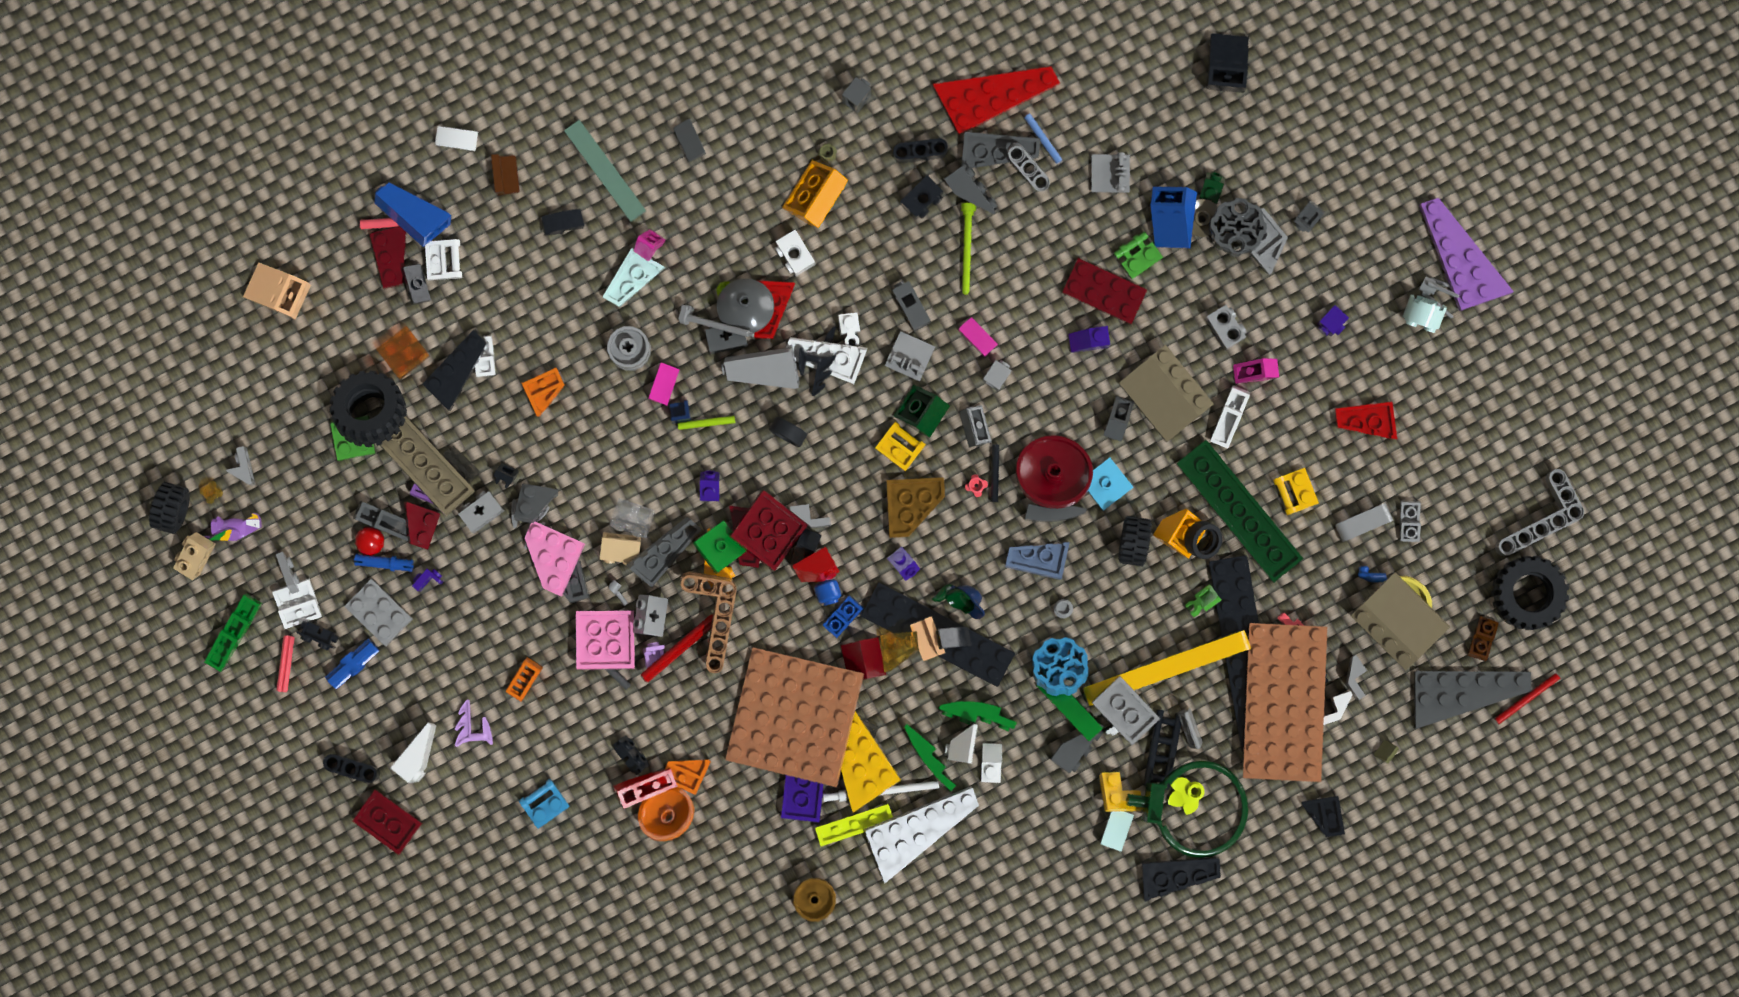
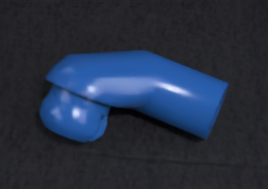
[1358,566,1387,583]

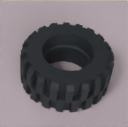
[329,370,407,447]
[1491,556,1569,630]

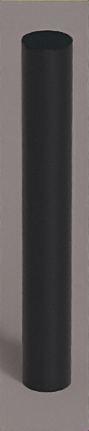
[991,444,1000,502]

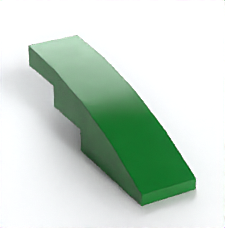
[204,594,262,672]
[1036,677,1103,742]
[904,724,956,791]

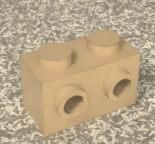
[173,532,216,580]
[600,532,641,565]

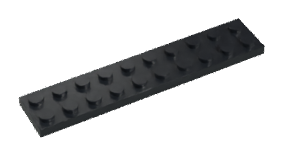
[1209,555,1259,752]

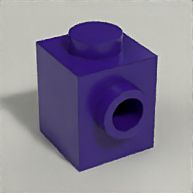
[1317,305,1349,337]

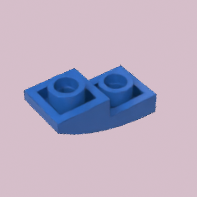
[822,595,864,638]

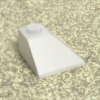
[945,724,977,763]

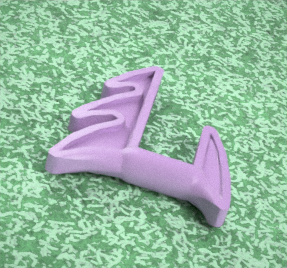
[455,699,493,747]

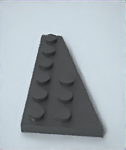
[1414,671,1531,729]

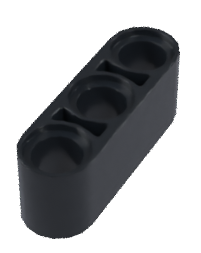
[893,138,948,163]
[323,754,380,783]

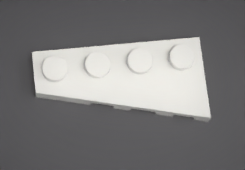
[786,337,868,384]

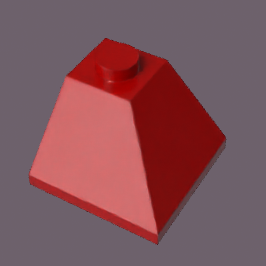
[792,547,840,582]

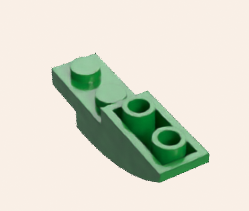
[939,701,1017,732]

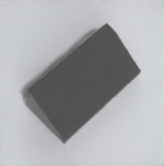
[673,118,706,162]
[960,405,992,448]

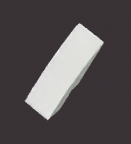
[1210,385,1250,448]

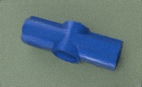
[325,639,380,689]

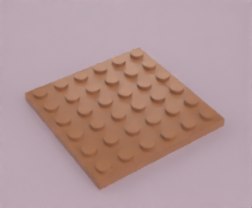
[725,648,864,787]

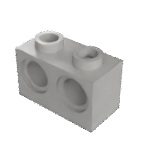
[1205,305,1247,351]

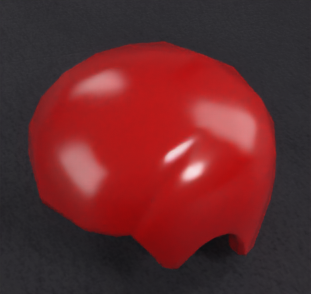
[354,526,385,556]

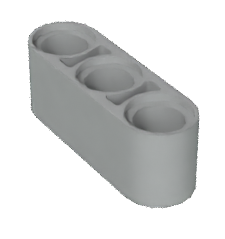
[1007,143,1050,191]
[1335,503,1393,542]

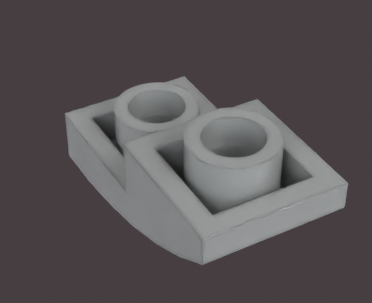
[1400,501,1421,542]

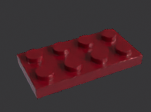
[1062,258,1147,325]

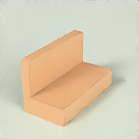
[910,616,945,661]

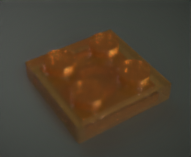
[376,326,430,380]

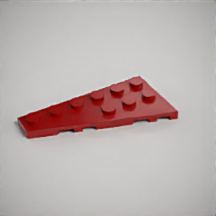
[933,66,1060,135]

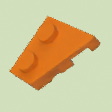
[522,367,565,417]
[665,760,711,795]

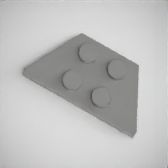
[1225,208,1288,276]

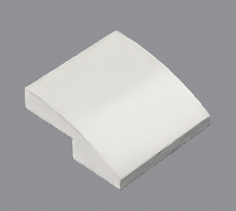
[272,578,322,629]

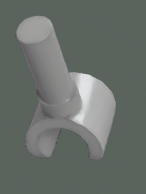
[609,580,628,606]

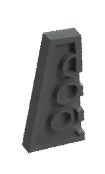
[962,132,1040,168]

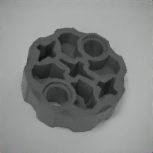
[1209,198,1267,257]

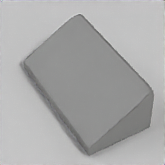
[1178,708,1203,749]

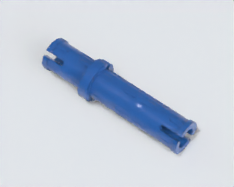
[354,553,414,572]

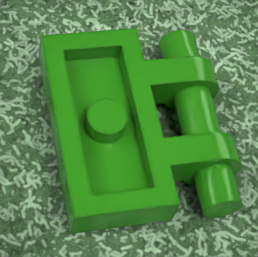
[1113,231,1163,280]

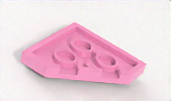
[525,522,585,596]

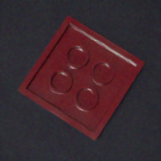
[729,490,807,571]

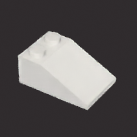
[391,723,436,783]

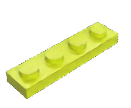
[815,804,893,846]

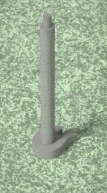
[679,304,754,337]

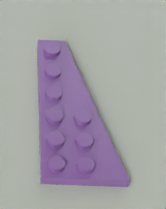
[1419,198,1514,311]

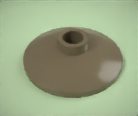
[1192,199,1220,237]

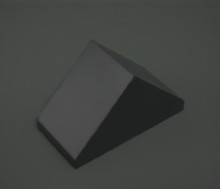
[790,529,822,565]

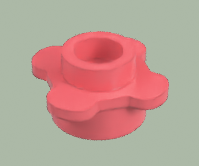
[965,474,988,497]

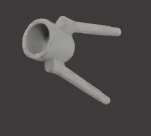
[1419,276,1459,318]

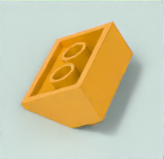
[782,160,848,228]

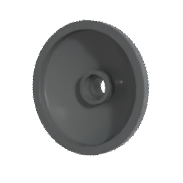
[717,279,774,333]

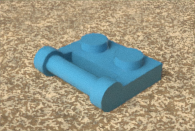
[518,778,570,829]

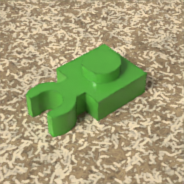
[1185,584,1221,617]

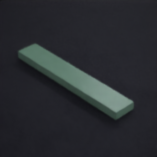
[564,120,646,222]

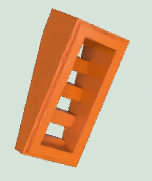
[505,657,543,702]

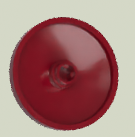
[1016,436,1093,509]

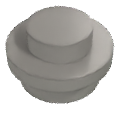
[1054,599,1073,618]

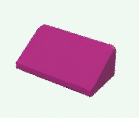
[958,317,998,358]
[649,363,680,406]

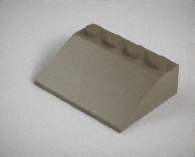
[1119,345,1214,443]
[1351,572,1450,671]

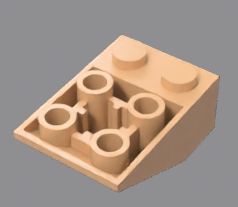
[243,262,311,320]

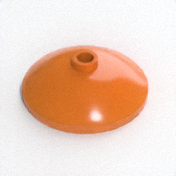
[638,787,694,841]

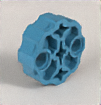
[1032,637,1088,696]

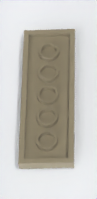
[379,416,475,517]

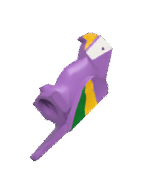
[204,513,262,541]

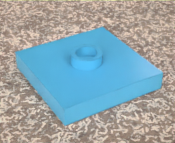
[1088,458,1134,511]

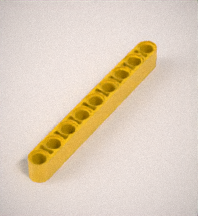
[1083,630,1251,706]

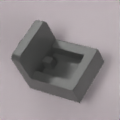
[1294,200,1325,233]

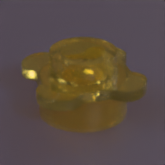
[200,481,223,504]

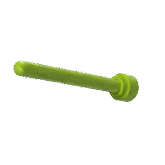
[961,203,976,295]

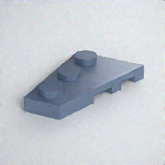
[1005,542,1070,580]

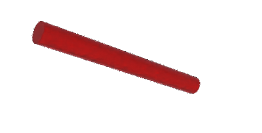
[1494,673,1560,725]

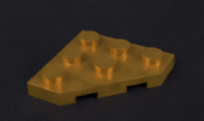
[887,477,945,538]

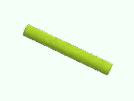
[678,416,736,430]

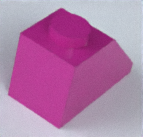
[1233,358,1279,384]

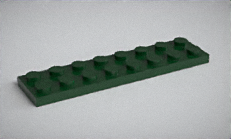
[1176,440,1304,583]

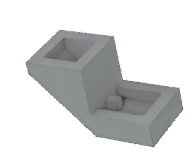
[790,504,831,529]
[1345,655,1367,700]

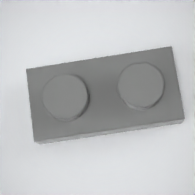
[276,552,300,594]

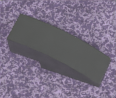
[353,501,408,541]
[1025,504,1086,522]

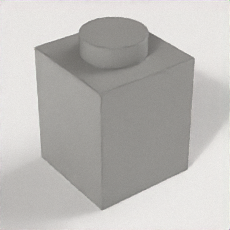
[983,360,1012,392]

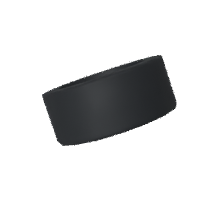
[769,417,807,447]
[1184,521,1222,559]

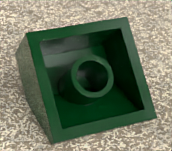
[893,384,950,438]

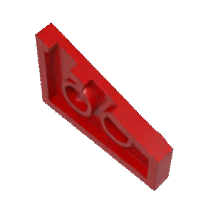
[754,281,795,339]
[1334,402,1398,440]

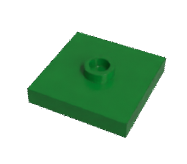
[693,520,746,574]

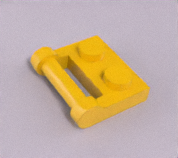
[875,421,926,472]
[1273,468,1319,515]

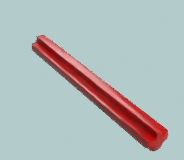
[641,614,713,683]

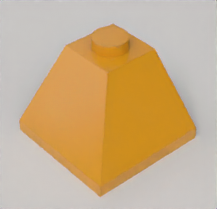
[1153,509,1206,559]

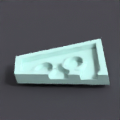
[603,248,665,307]

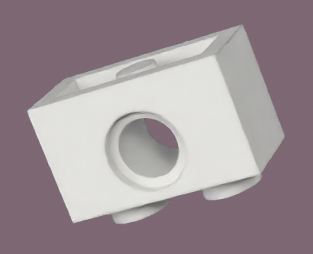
[775,230,815,276]

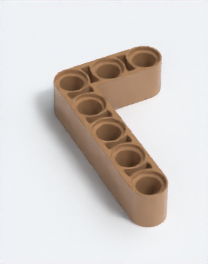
[680,572,736,673]

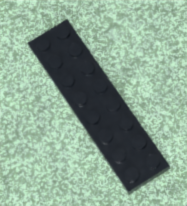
[861,583,1015,687]

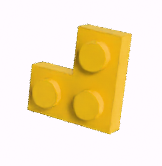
[1099,772,1143,812]

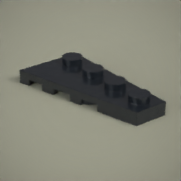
[423,329,488,411]

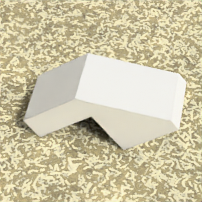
[1323,691,1352,725]

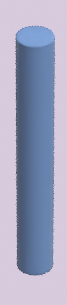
[1024,114,1062,164]

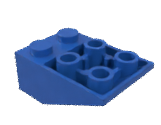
[1151,187,1197,248]

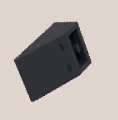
[1206,33,1249,93]

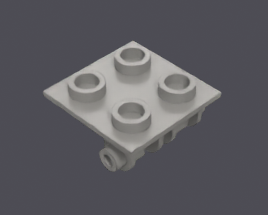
[1092,153,1130,193]
[885,331,935,381]

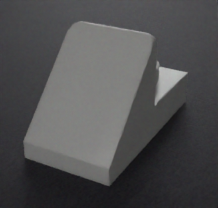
[226,446,256,486]

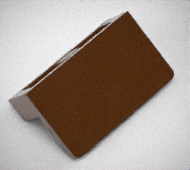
[491,154,520,196]

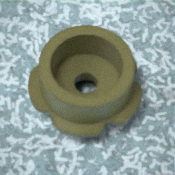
[818,143,837,162]

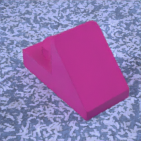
[634,230,666,261]

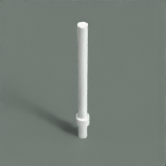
[823,781,939,802]

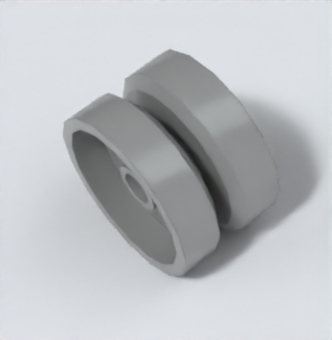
[607,326,651,371]

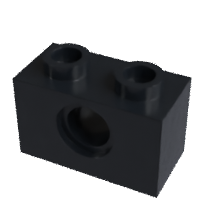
[900,175,943,220]

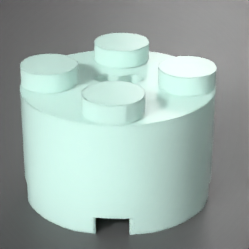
[1403,294,1447,333]

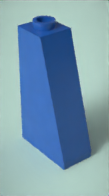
[375,183,452,247]

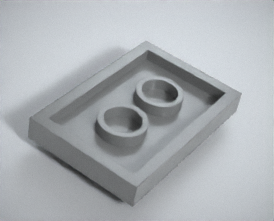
[344,579,413,647]
[1092,676,1160,745]

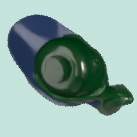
[932,584,985,619]

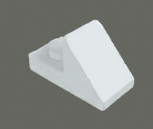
[981,743,1002,783]

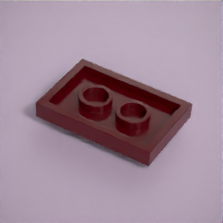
[352,790,423,855]

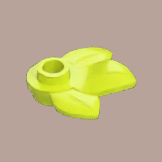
[1168,777,1204,815]

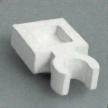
[838,313,860,346]

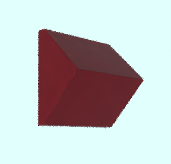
[841,637,886,680]

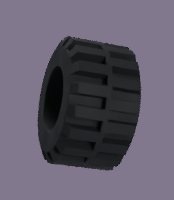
[149,482,190,534]
[1118,516,1152,567]

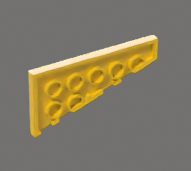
[841,711,901,813]

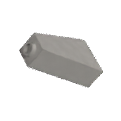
[722,347,800,389]

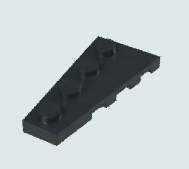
[1142,857,1221,902]

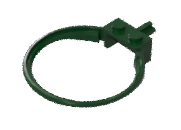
[1126,761,1248,858]

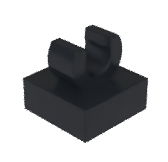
[494,463,519,488]

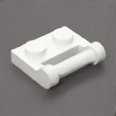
[425,239,462,281]

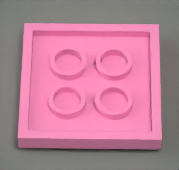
[576,611,635,670]

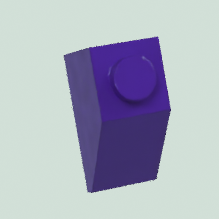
[1068,326,1110,353]

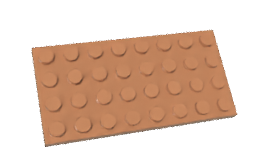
[1243,623,1327,782]

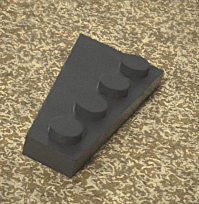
[626,517,702,587]

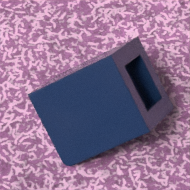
[670,400,691,424]

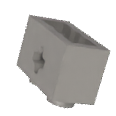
[458,491,505,534]
[633,595,668,637]

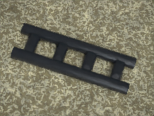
[1143,709,1181,790]

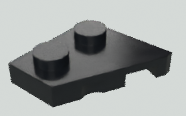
[1302,796,1345,837]

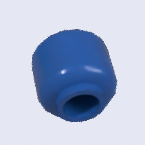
[814,579,841,606]

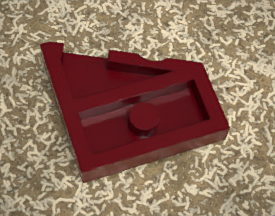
[404,502,440,550]

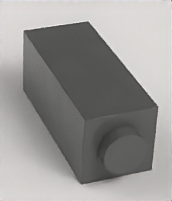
[892,281,931,332]

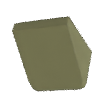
[1374,740,1399,764]

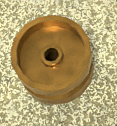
[794,878,836,921]

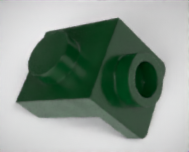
[1199,172,1225,204]

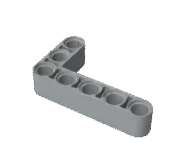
[1495,469,1584,556]

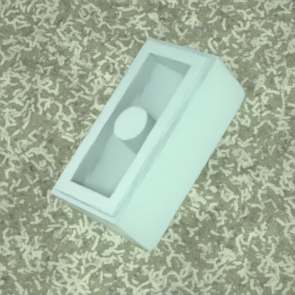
[1101,811,1134,852]

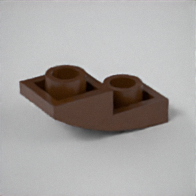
[1467,616,1499,662]

